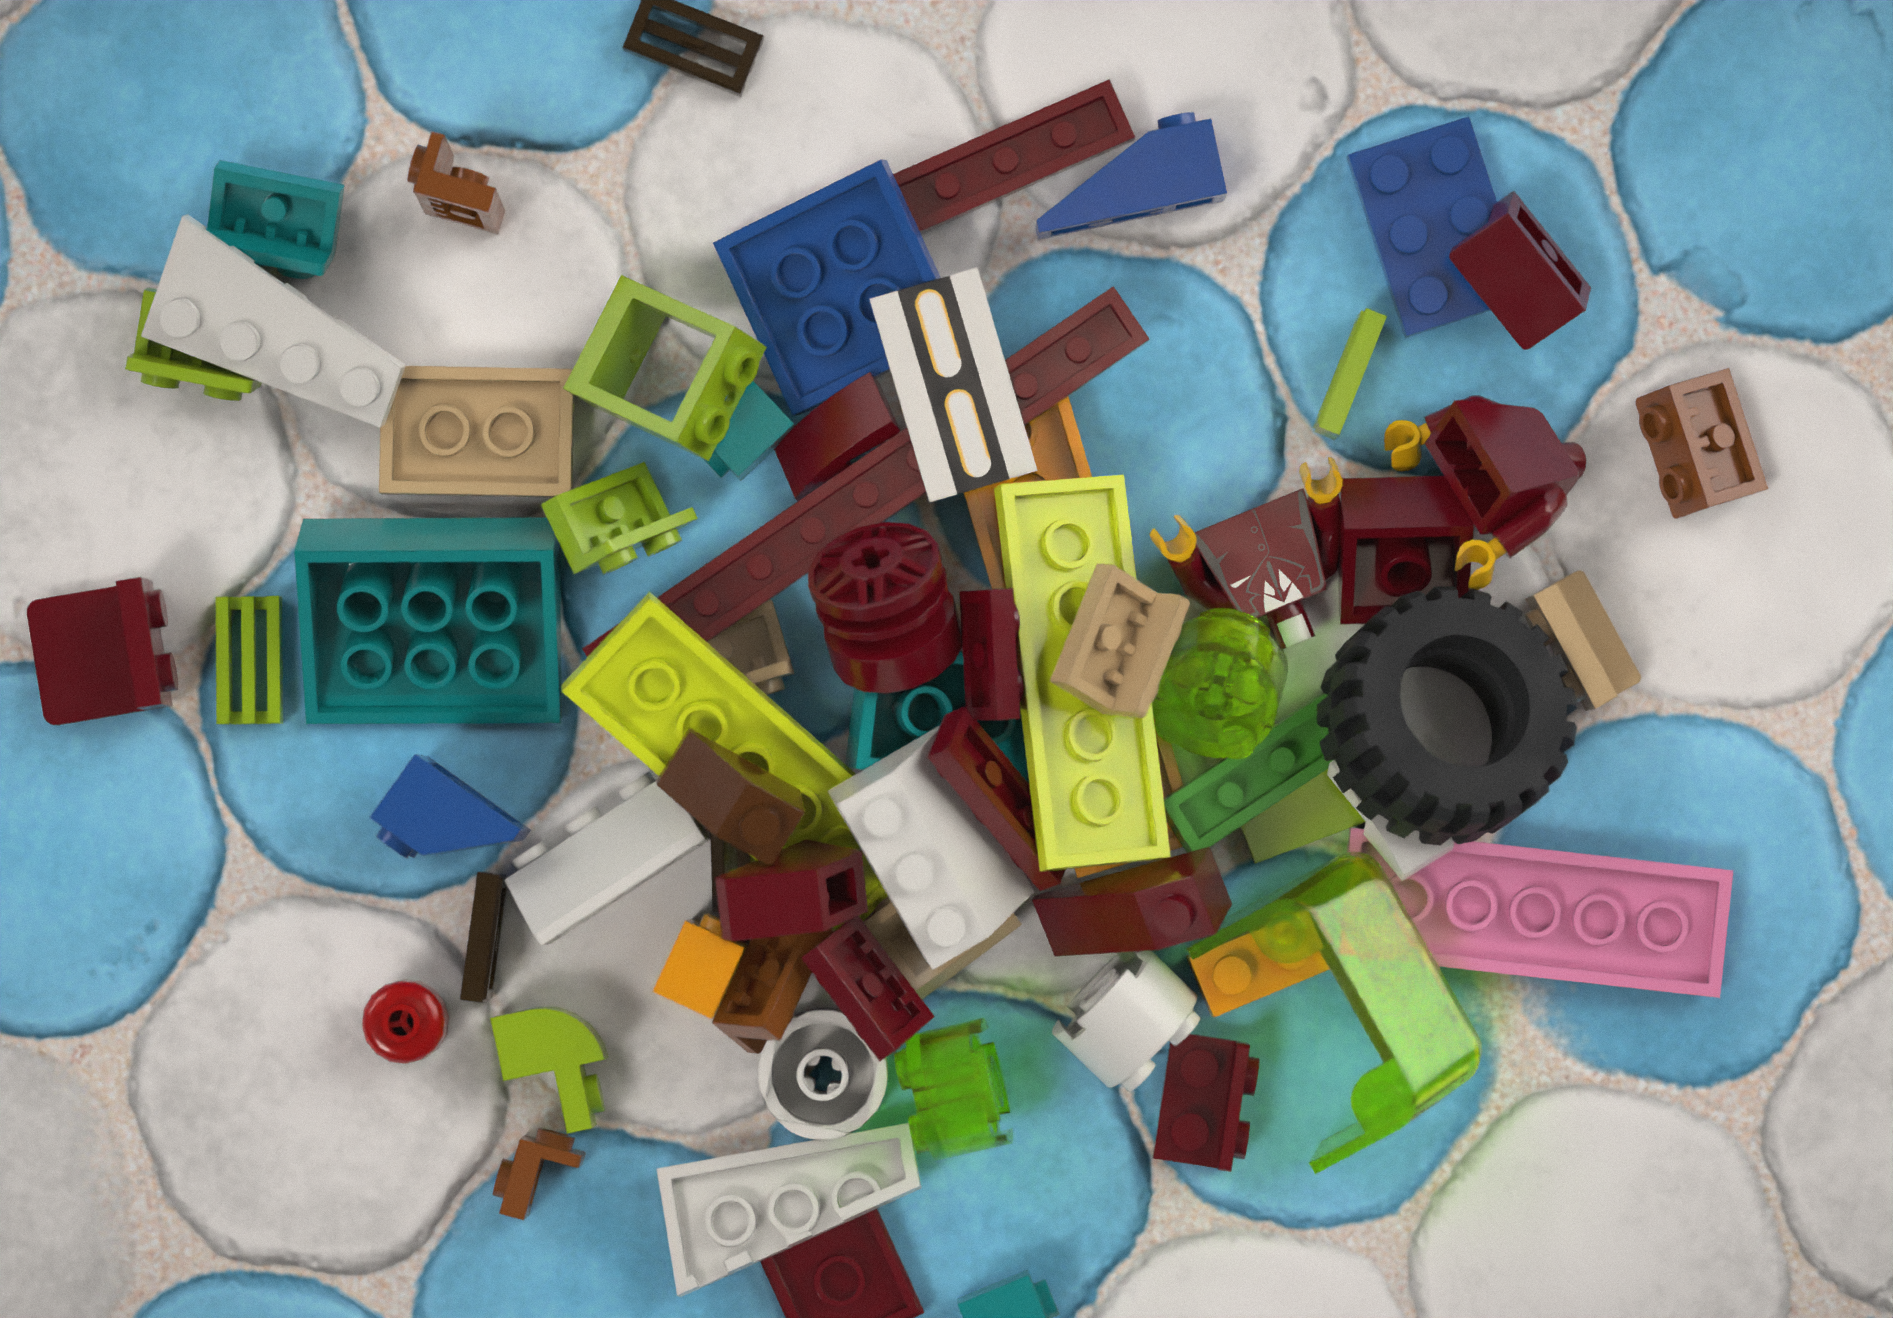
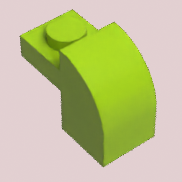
[490,1007,609,1134]

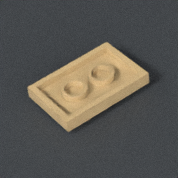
[379,366,575,498]

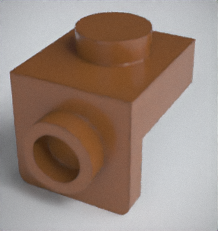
[493,1128,586,1220]

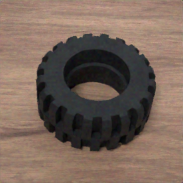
[1317,586,1577,845]

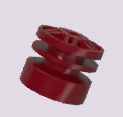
[808,522,962,693]

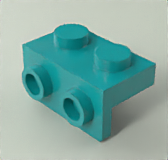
[206,160,345,279]

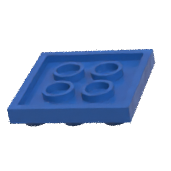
[713,159,941,416]

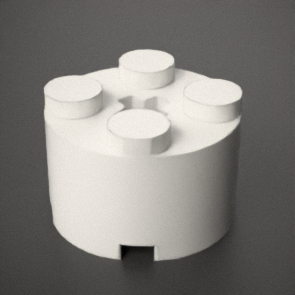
[1052,951,1201,1092]
[758,1008,888,1140]

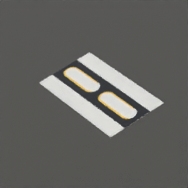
[870,267,1038,503]

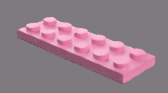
[1335,828,1733,998]

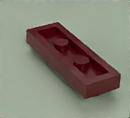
[927,707,1066,891]

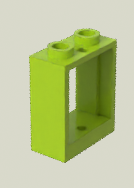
[563,275,767,461]

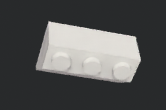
[828,726,1034,970]
[504,771,710,946]

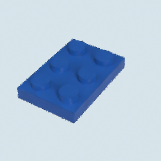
[1346,116,1497,338]

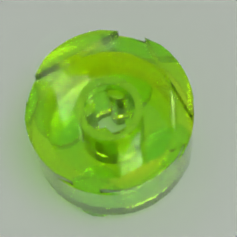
[1152,608,1288,760]
[894,1018,1013,1161]

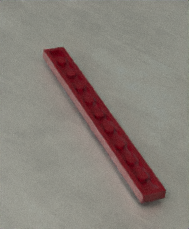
[582,286,1150,657]

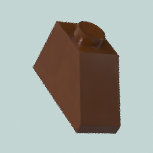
[656,728,805,867]

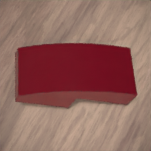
[774,372,901,501]

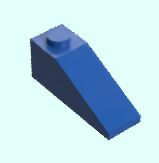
[1035,112,1227,240]

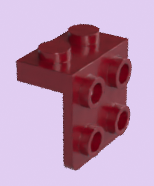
[26,577,178,726]

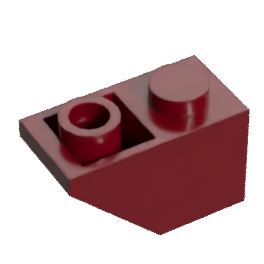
[715,839,868,941]

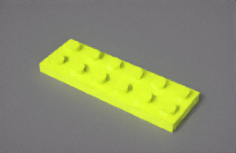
[994,474,1171,872]
[561,592,888,929]

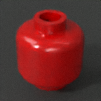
[362,979,449,1064]

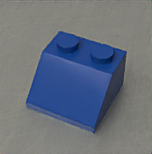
[369,754,531,858]

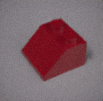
[1338,476,1474,625]

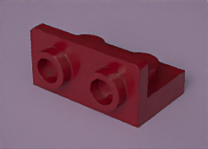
[801,916,935,1062]
[1152,1034,1259,1172]

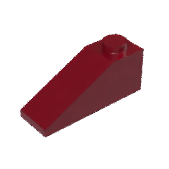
[1032,847,1232,957]

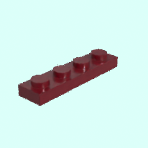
[893,79,1135,234]

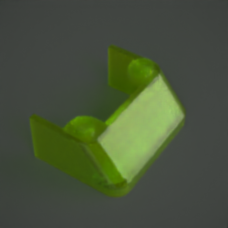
[1186,852,1483,1174]

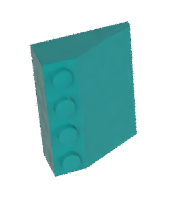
[294,518,561,724]

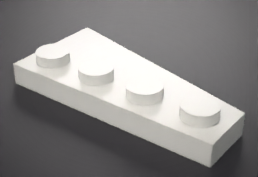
[141,214,406,428]
[657,1123,921,1297]

